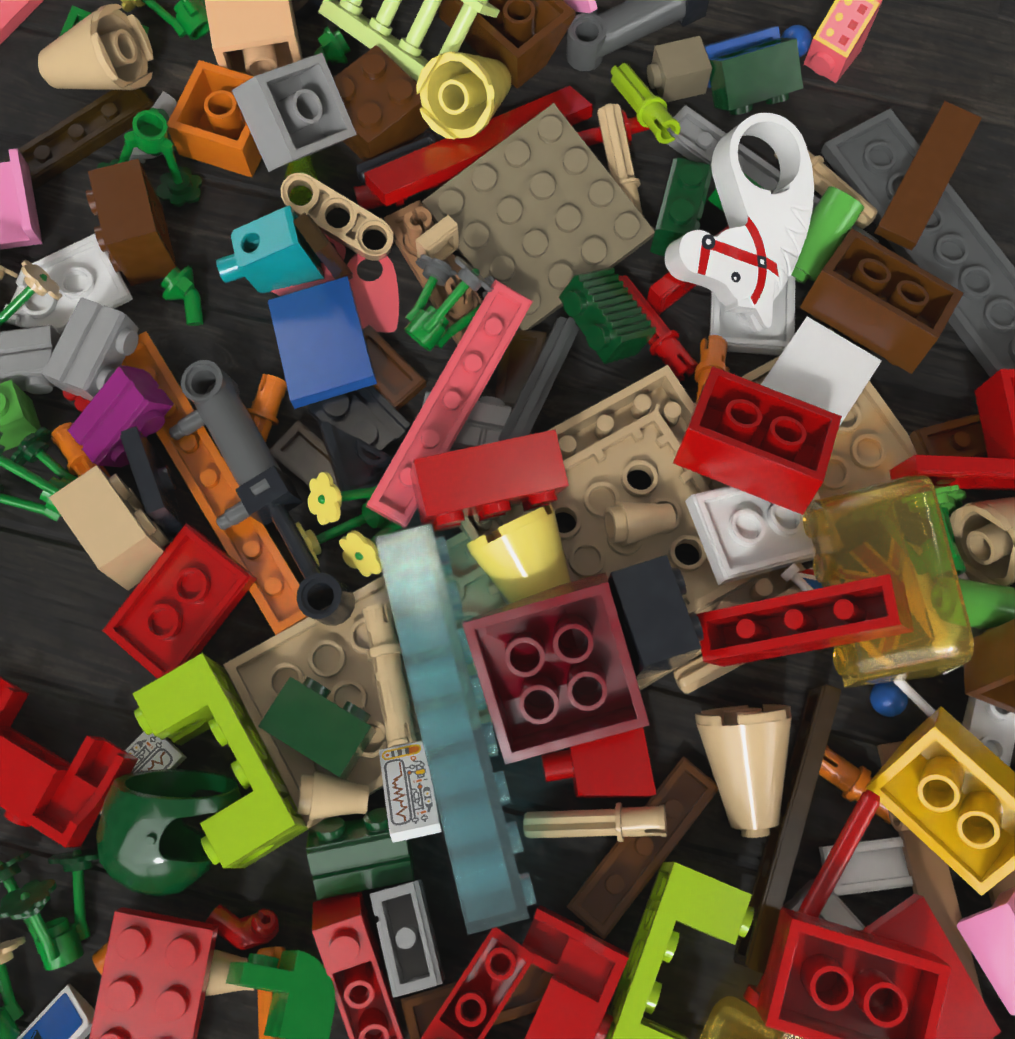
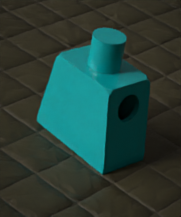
[216,205,324,293]

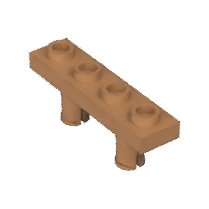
[384,200,483,345]

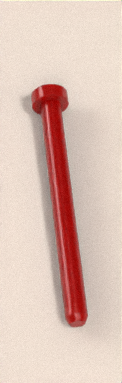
[742,790,880,1008]

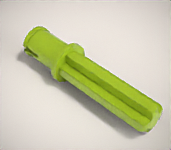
[611,63,681,144]

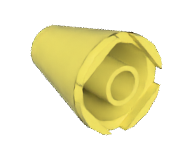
[416,52,511,139]
[466,504,571,604]

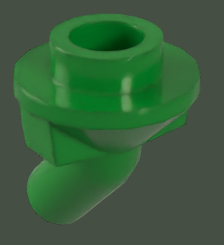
[313,26,351,66]
[161,266,203,326]

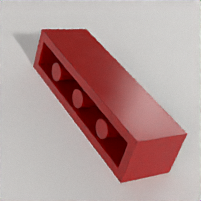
[696,574,914,667]

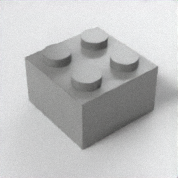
[232,53,357,172]

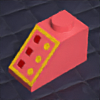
[804,0,883,83]

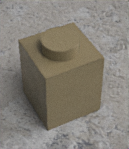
[647,36,712,102]

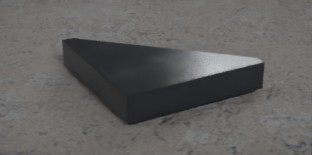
[318,421,393,502]

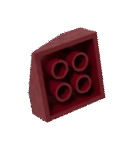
[462,572,650,765]

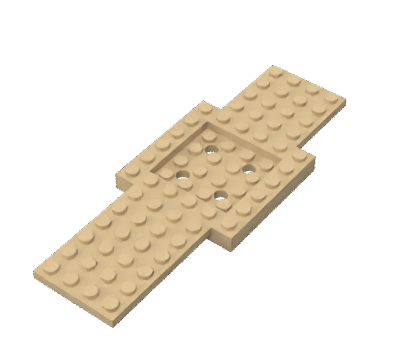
[223,327,917,829]

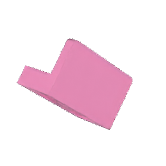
[0,148,43,249]
[957,887,1015,1015]

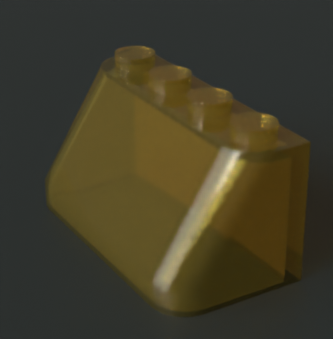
[803,475,974,688]

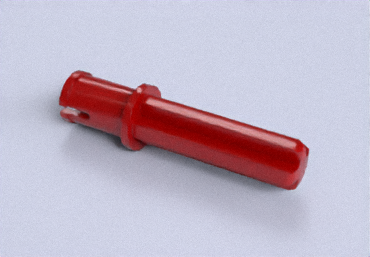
[619,275,698,382]

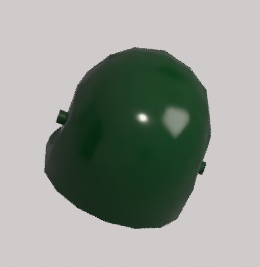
[96,769,242,896]

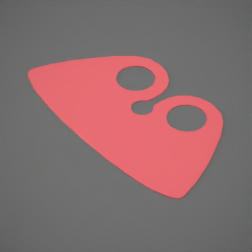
[271,234,399,333]

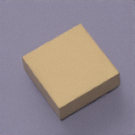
[416,215,459,261]

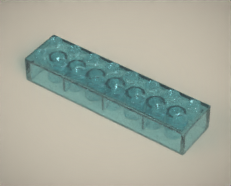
[375,523,537,935]

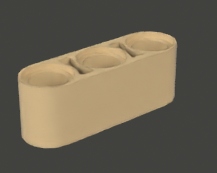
[281,173,393,261]

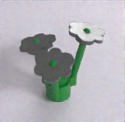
[404,254,495,352]

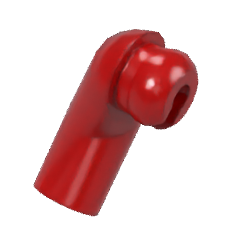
[205,904,279,950]

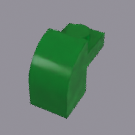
[226,950,335,1039]

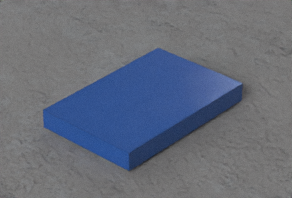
[268,276,377,409]

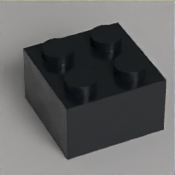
[608,555,704,680]

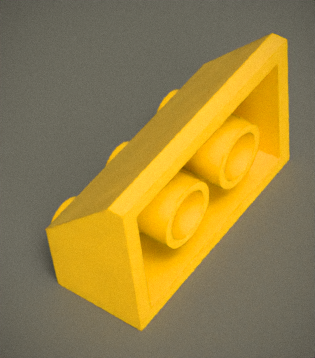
[866,706,1015,896]

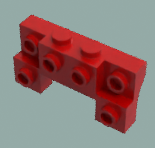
[0,676,138,848]
[522,905,629,1039]

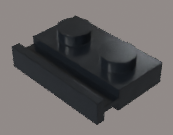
[307,385,411,453]

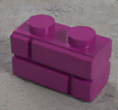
[68,365,174,468]

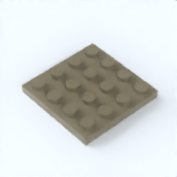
[422,103,655,330]

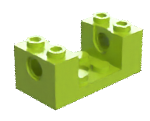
[132,653,308,868]
[605,862,754,1039]

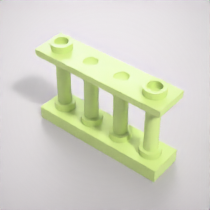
[318,0,500,82]

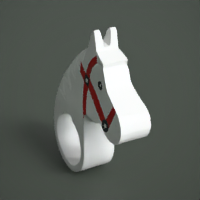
[665,113,814,332]

